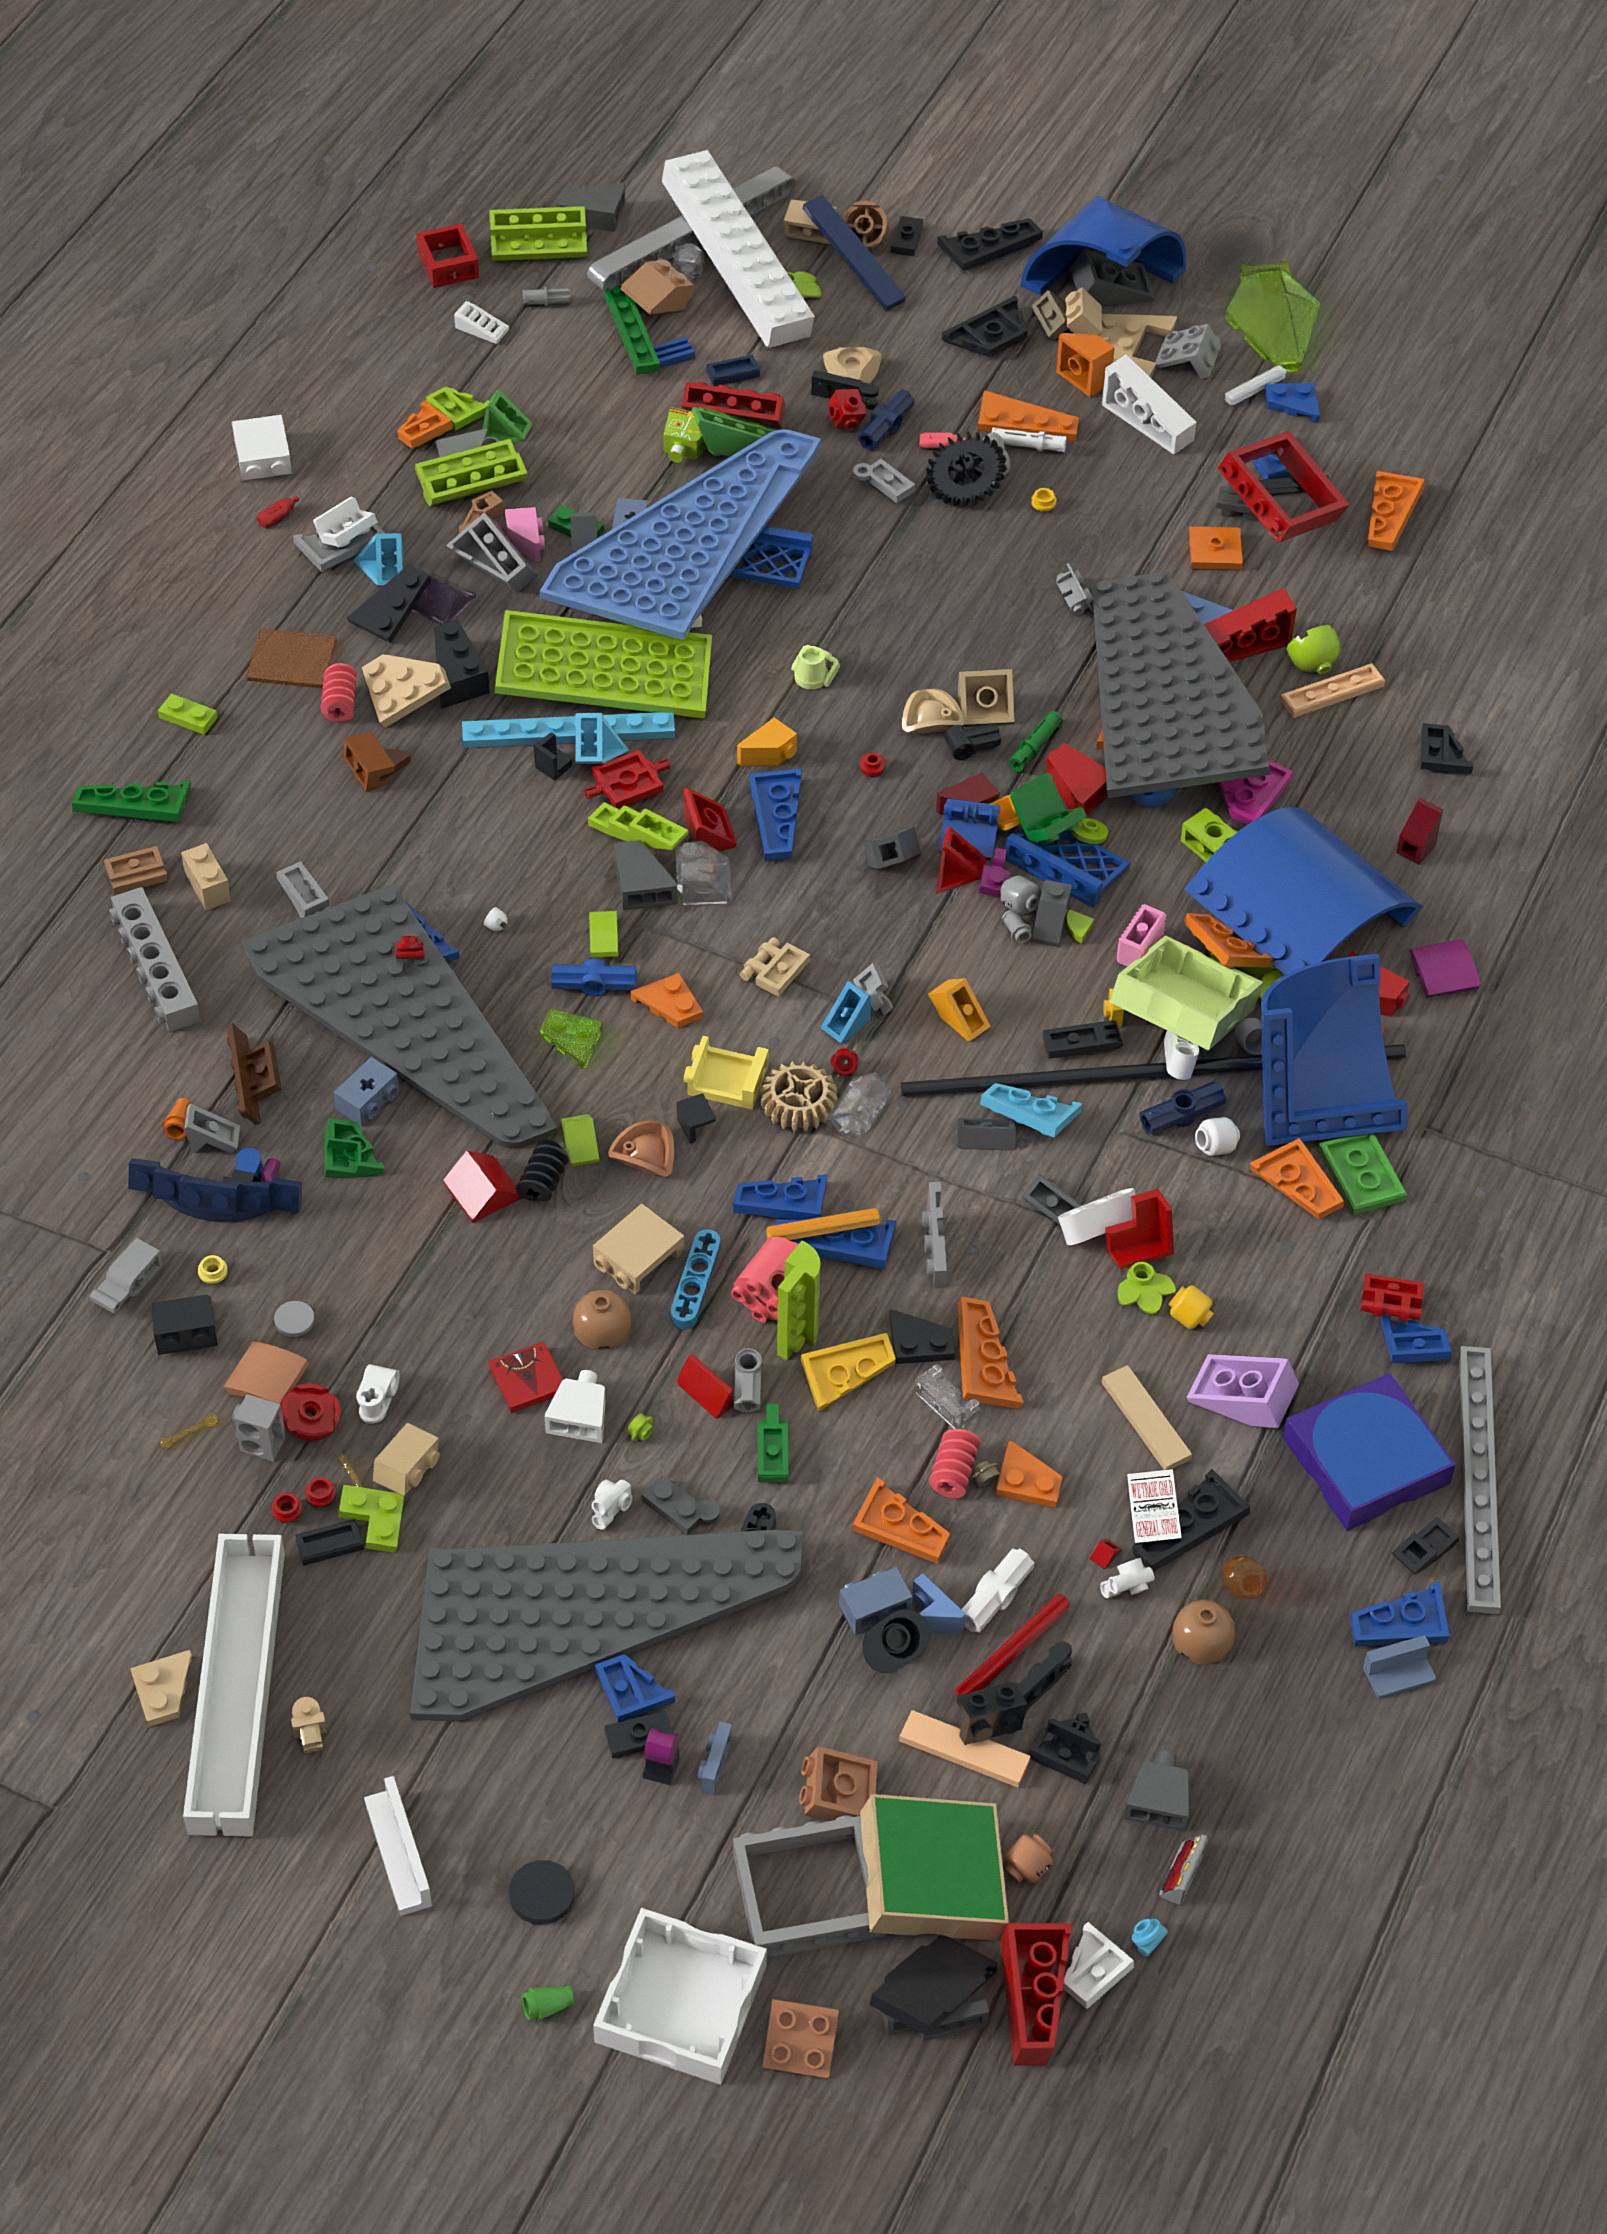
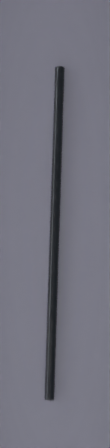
[901,1044,1406,1096]

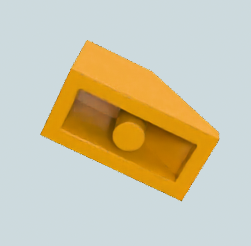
[737,717,797,766]
[928,978,991,1041]

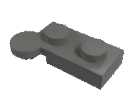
[642,1475,720,1535]

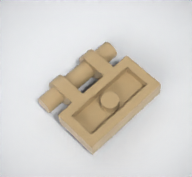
[740,937,810,997]

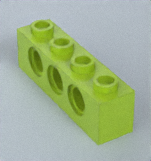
[1181,808,1237,862]

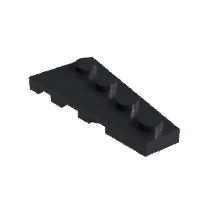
[937,218,1043,271]

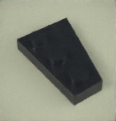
[347,565,432,643]

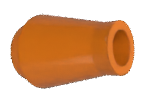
[163,1098,192,1140]

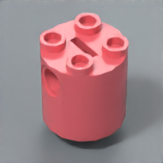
[731,1236,798,1323]

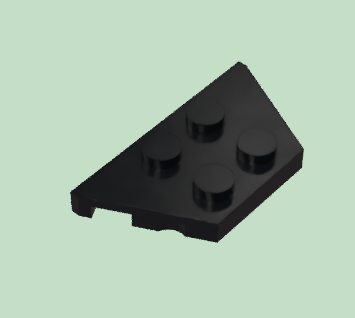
[942,296,1028,357]

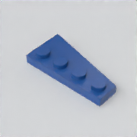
[775,1219,896,1269]

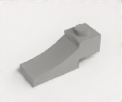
[277,861,330,918]

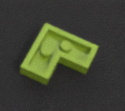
[338,1485,404,1553]

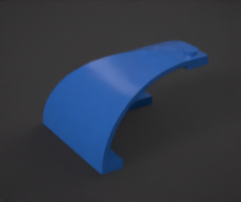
[1021,196,1186,295]
[1261,954,1407,1146]

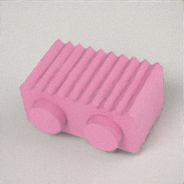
[1116,904,1167,967]

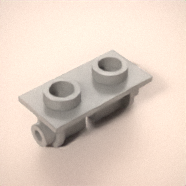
[1056,563,1094,615]

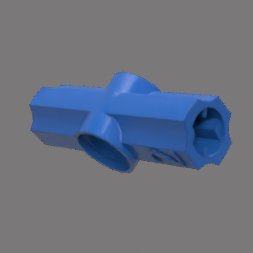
[551,959,637,996]

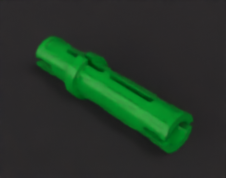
[1008,711,1063,772]

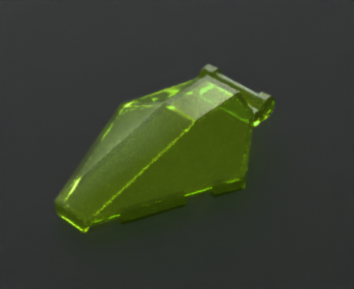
[1225,261,1320,371]

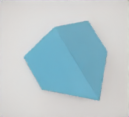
[353,533,404,586]
[576,713,630,764]

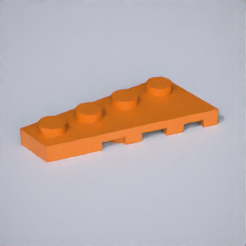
[978,390,1079,442]
[1368,471,1425,551]
[957,1296,1024,1410]

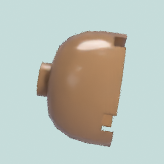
[842,200,889,250]
[572,1289,632,1350]
[1172,1599,1235,1665]

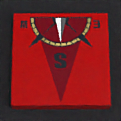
[488,1341,563,1413]

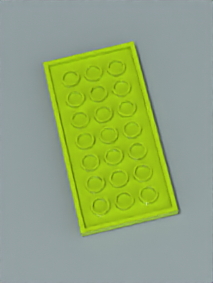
[495,610,712,718]

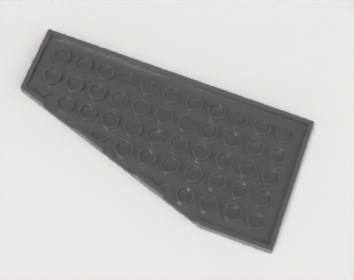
[1092,571,1270,798]

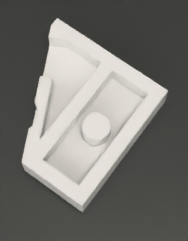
[1063,1922,1134,2009]

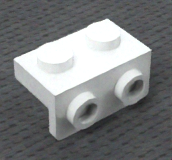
[314,497,378,547]

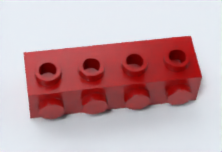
[681,381,786,428]

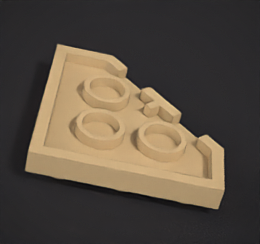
[362,654,451,728]

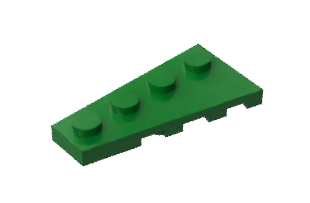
[72,780,191,822]

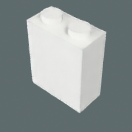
[232,415,292,481]

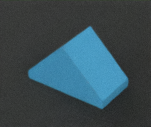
[821,981,871,1043]

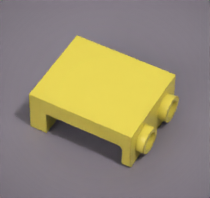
[684,1036,769,1110]

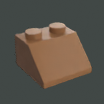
[621,259,694,314]

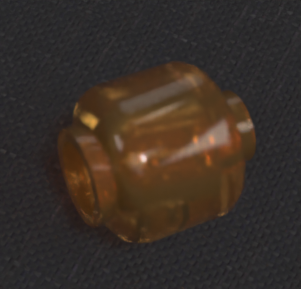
[1222,1555,1267,1600]

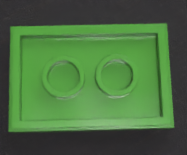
[1318,1133,1407,1215]

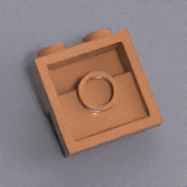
[799,1746,878,1821]

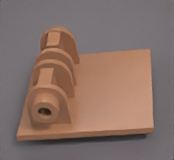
[762,1999,839,2078]

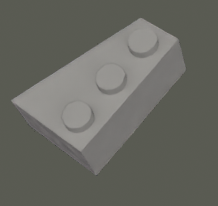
[446,512,538,592]

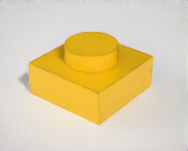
[1103,989,1124,1028]

